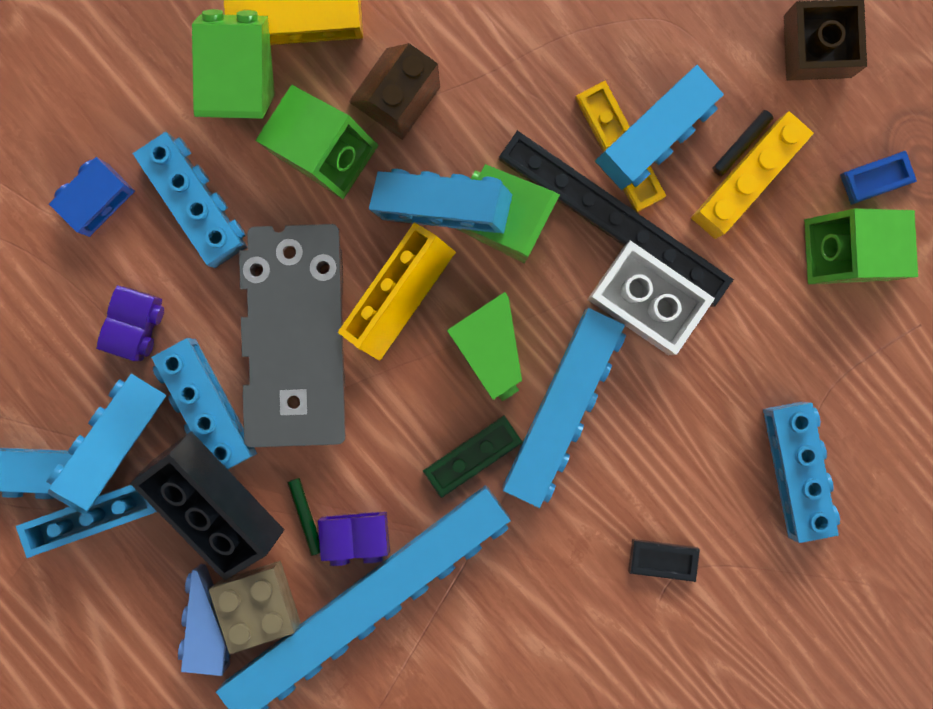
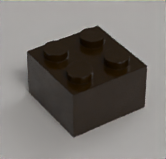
[783,0,867,81]

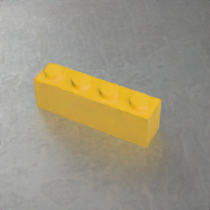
[224,0,363,45]
[691,111,814,239]
[337,222,456,361]

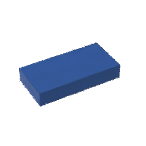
[840,151,917,205]

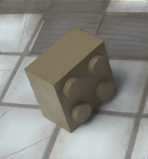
[208,560,301,655]

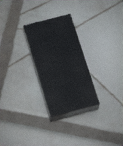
[628,539,700,582]

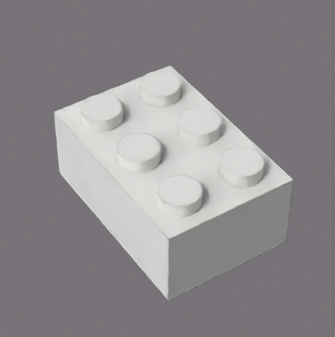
[587,241,715,355]

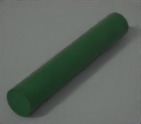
[287,478,320,556]

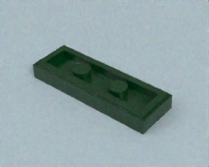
[423,415,523,498]

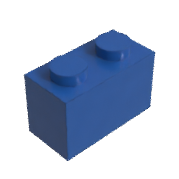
[49,157,135,237]

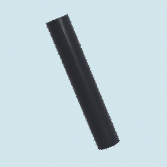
[712,110,774,176]

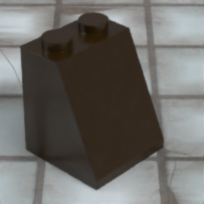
[349,43,440,140]

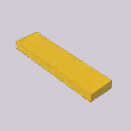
[575,80,666,212]

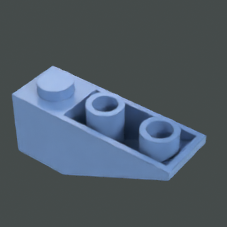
[178,564,231,676]

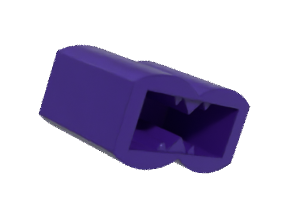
[96,285,164,361]
[318,512,390,566]

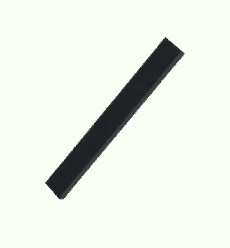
[498,130,734,307]

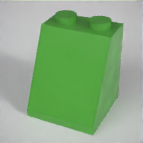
[192,9,275,119]
[255,85,379,199]
[455,164,560,264]
[804,208,918,284]
[447,292,522,401]

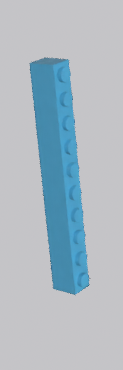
[216,485,511,709]

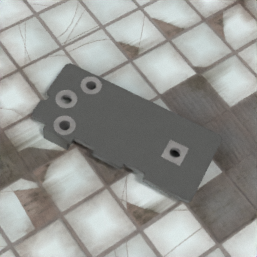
[239,224,346,447]

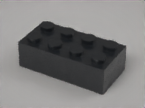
[130,431,285,580]

